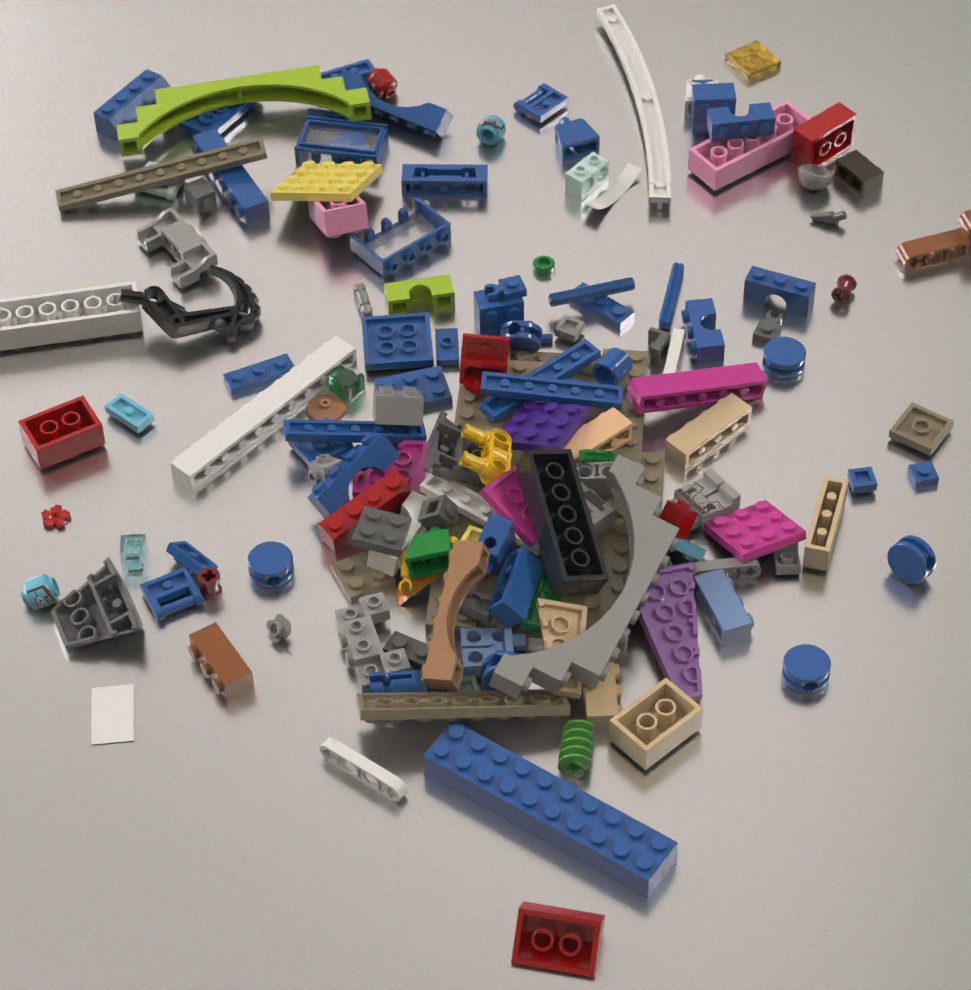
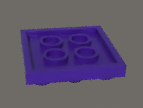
[503,401,590,451]

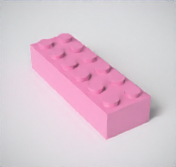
[688,100,811,191]

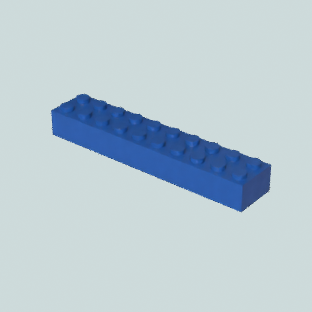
[423,721,678,899]

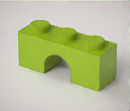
[384,274,455,315]

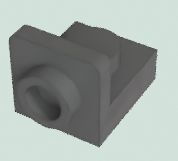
[648,327,671,367]

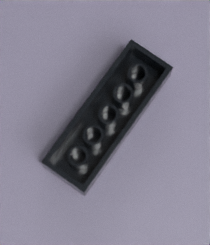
[516,449,609,596]

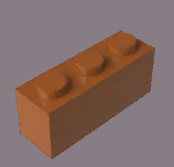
[188,622,254,701]

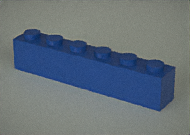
[191,128,270,225]

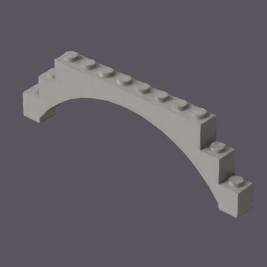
[489,454,680,699]

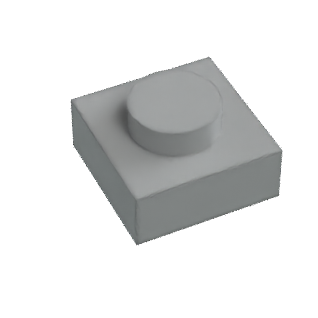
[554,315,585,342]

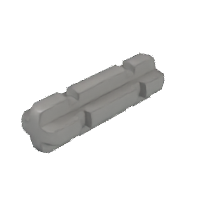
[353,283,373,317]

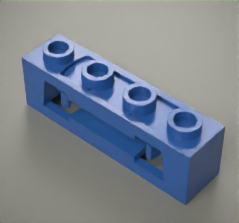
[401,164,488,198]

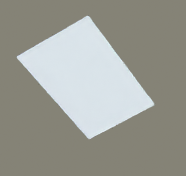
[91,684,134,745]

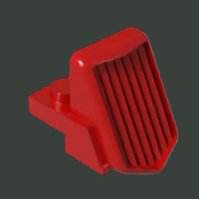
[459,333,510,397]

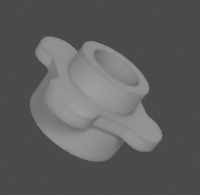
[266,614,291,643]

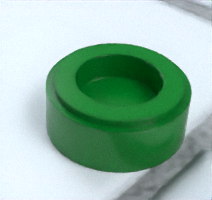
[533,256,555,276]

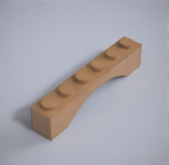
[421,540,491,691]

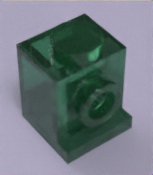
[328,365,365,404]

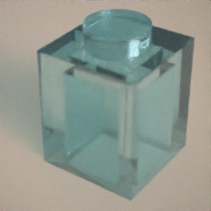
[119,534,148,573]

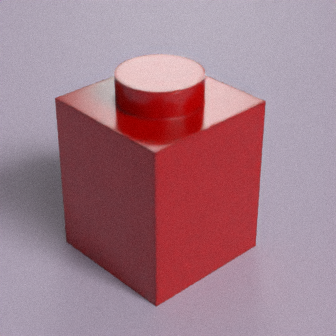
[659,499,698,540]

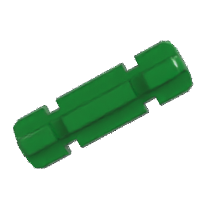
[578,449,615,463]

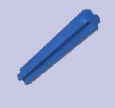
[658,262,684,329]
[548,277,635,307]

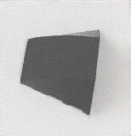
[423,410,483,484]
[51,557,143,649]

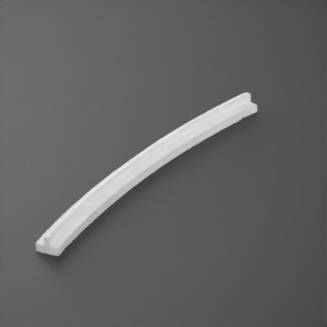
[596,5,671,210]

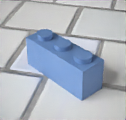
[694,568,754,647]

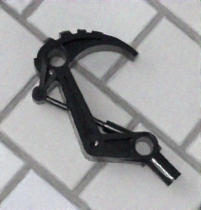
[120,265,261,342]

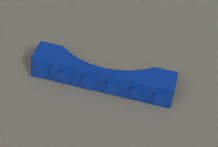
[339,69,453,138]

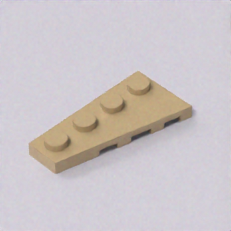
[536,598,587,699]

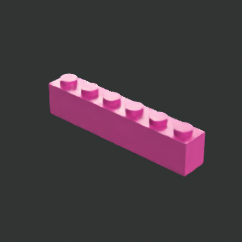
[626,362,768,414]

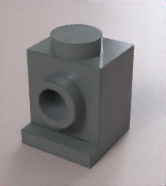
[417,494,458,530]

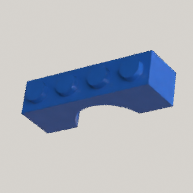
[307,433,400,519]

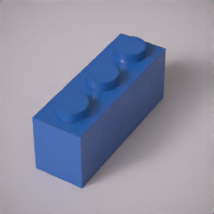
[487,546,544,628]

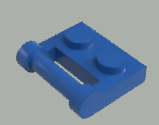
[513,83,569,123]
[140,567,204,622]

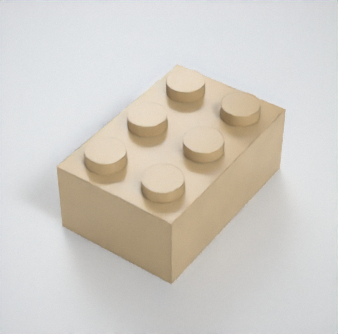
[609,678,703,770]

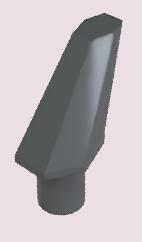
[810,211,847,226]

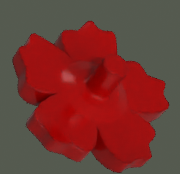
[41,504,71,528]

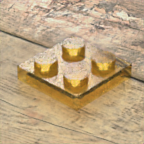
[724,40,781,82]

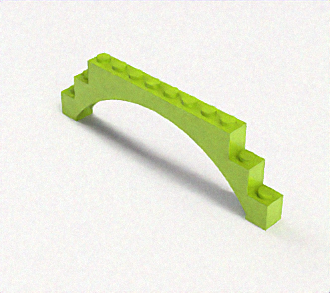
[117,65,372,157]

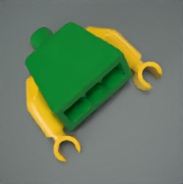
[398,527,459,596]

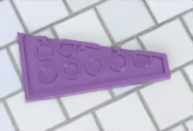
[623,562,703,702]

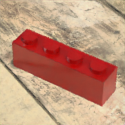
[318,469,411,554]

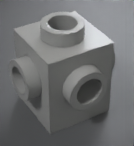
[308,454,343,486]

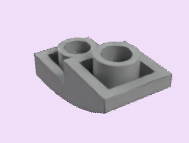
[772,542,801,575]

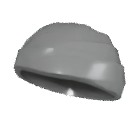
[798,164,833,191]

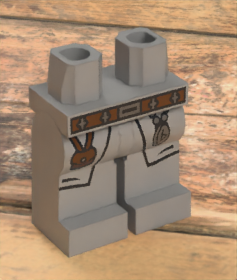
[670,468,741,532]

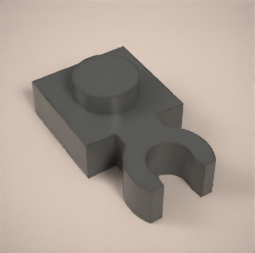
[752,310,783,344]

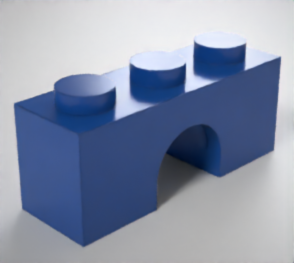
[706,102,775,141]
[743,266,816,317]
[681,298,725,364]

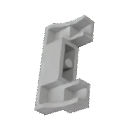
[135,207,218,288]
[335,592,411,693]

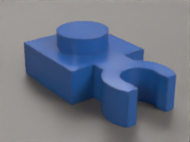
[484,275,527,302]

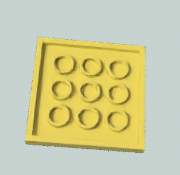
[270,161,383,202]

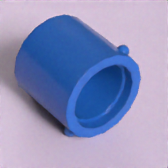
[592,348,633,386]

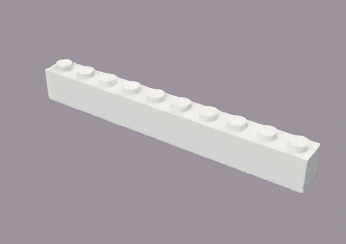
[170,336,357,492]

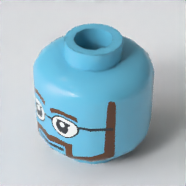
[476,115,506,146]
[21,574,60,610]

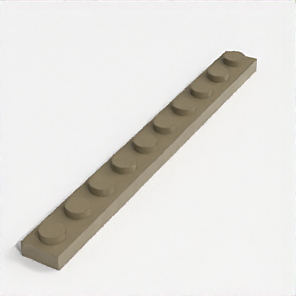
[55,137,267,212]

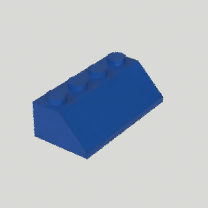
[93,69,171,142]

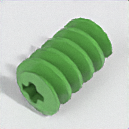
[558,720,595,778]

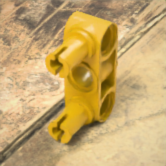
[459,423,512,486]

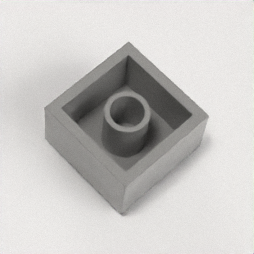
[372,386,424,426]

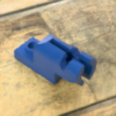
[369,670,448,693]

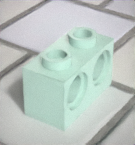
[565,152,609,202]

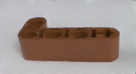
[895,210,971,271]

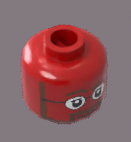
[367,68,397,99]

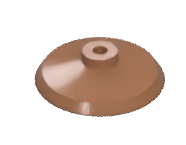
[305,394,347,420]

